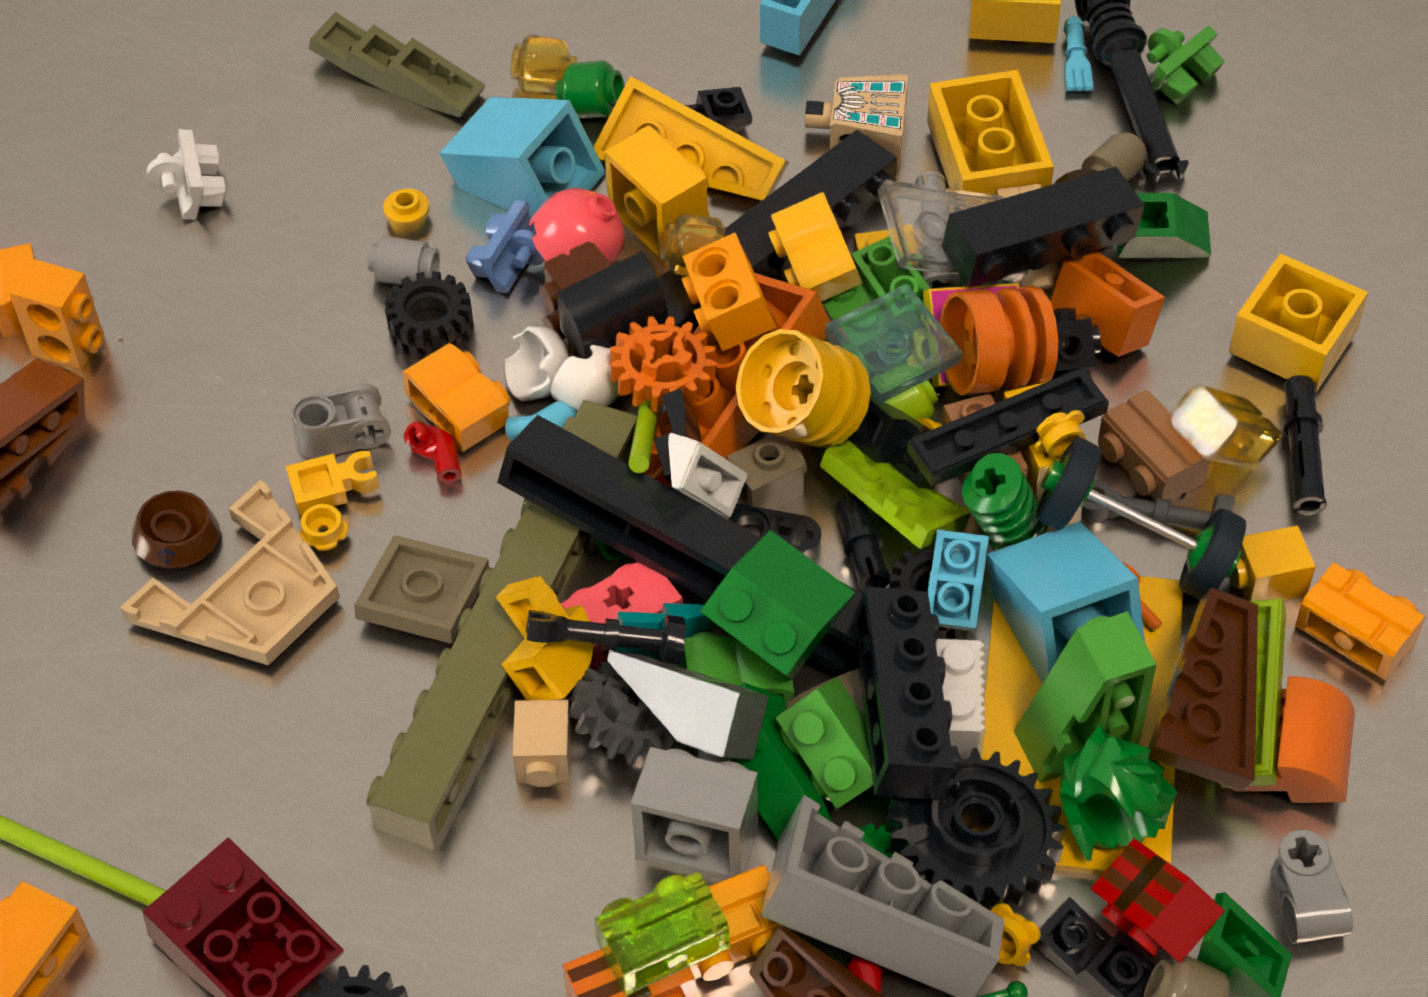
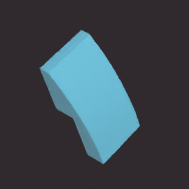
[928,530,989,631]

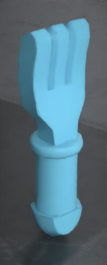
[1063,16,1093,92]

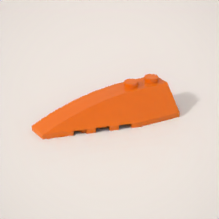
[643,273,833,488]

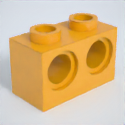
[682,233,776,351]
[9,259,104,370]

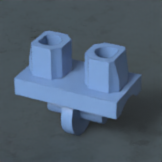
[466,201,545,293]

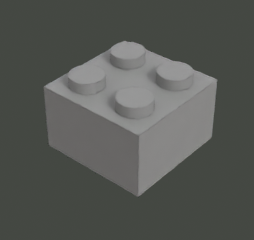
[631,747,758,880]

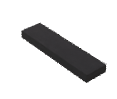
[907,367,1109,487]

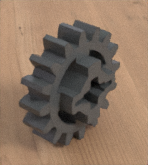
[569,662,677,765]

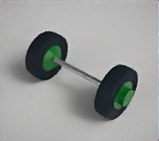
[1036,437,1246,599]

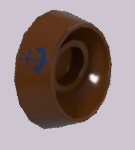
[132,490,220,568]

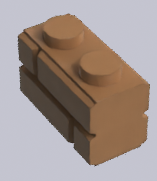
[1098,390,1212,503]

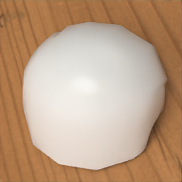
[503,324,569,402]
[550,345,619,411]

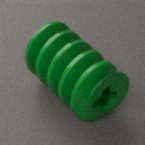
[962,453,1048,550]

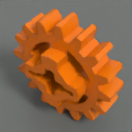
[609,316,717,412]

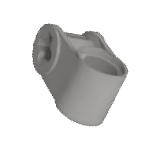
[292,384,391,459]
[1271,829,1353,945]

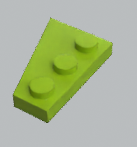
[820,440,971,549]

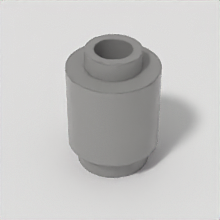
[368,236,440,286]

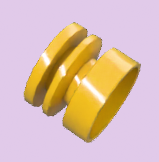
[736,329,871,448]

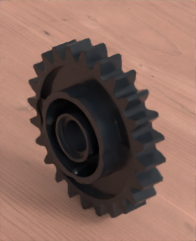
[885,748,1066,907]

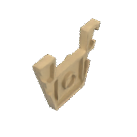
[120,480,340,666]

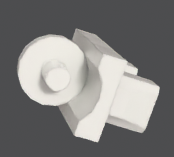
[146,129,226,220]

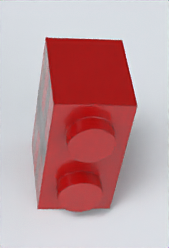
[1090,838,1225,963]

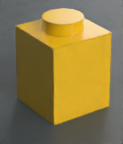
[1230,525,1316,601]

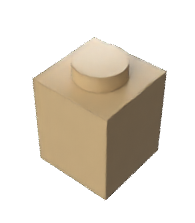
[513,700,572,787]

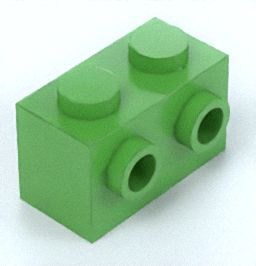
[775,677,873,809]

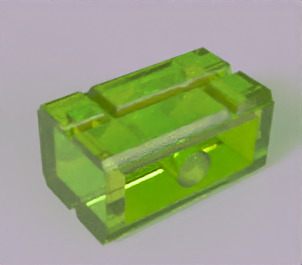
[594,872,730,996]

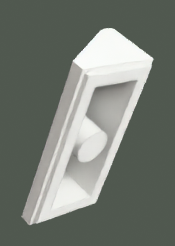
[668,433,748,520]

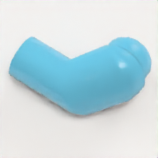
[505,401,577,441]

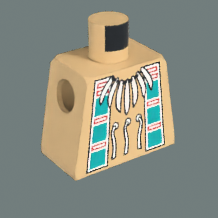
[805,74,908,168]

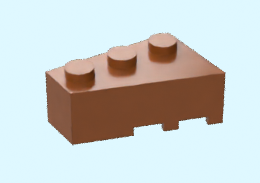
[0,358,85,519]

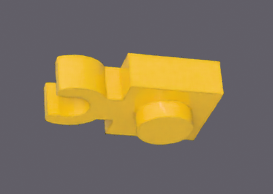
[286,451,380,516]

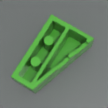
[1014,611,1157,783]

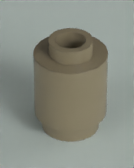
[1081,133,1147,182]

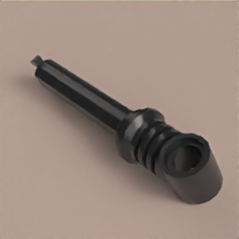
[1075,0,1189,182]

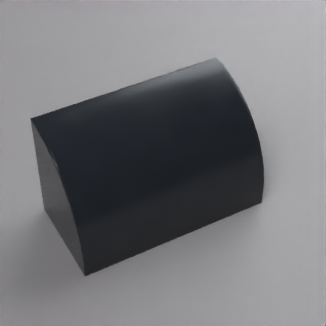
[557,252,668,359]

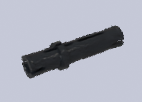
[1282,375,1327,515]

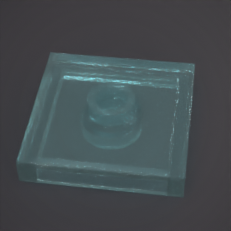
[825,284,963,404]

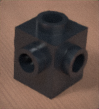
[1053,308,1101,379]

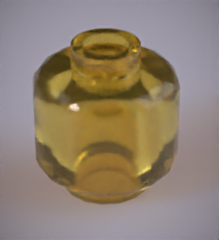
[510,34,577,96]
[660,213,726,276]

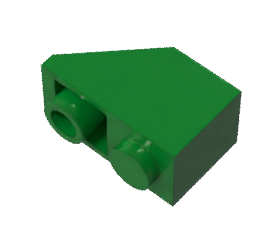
[1117,193,1211,258]

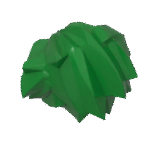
[1059,724,1177,861]

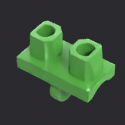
[1147,25,1225,105]

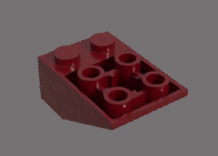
[142,837,344,997]

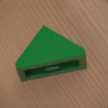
[1197,892,1292,997]

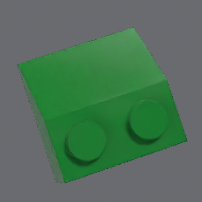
[700,530,856,679]

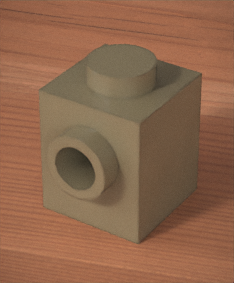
[726,435,807,510]

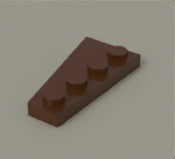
[1148,588,1258,792]

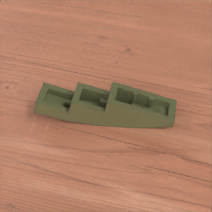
[309,12,485,118]

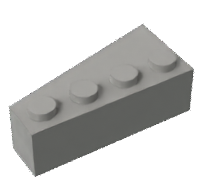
[761,795,1004,997]

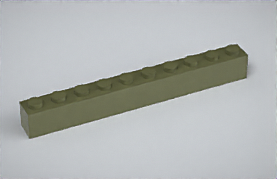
[367,400,637,850]

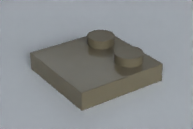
[354,535,489,644]

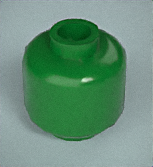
[556,60,625,121]

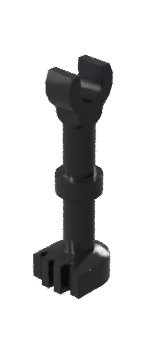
[526,610,686,664]

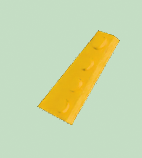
[593,76,789,201]

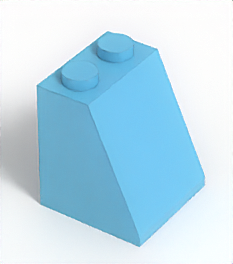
[439,97,606,219]
[987,521,1145,684]

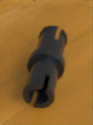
[835,494,890,591]

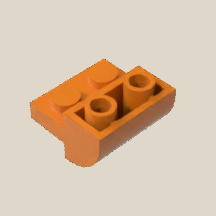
[1231,676,1355,803]

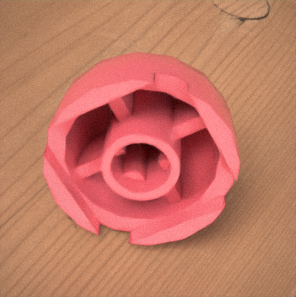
[529,187,625,265]

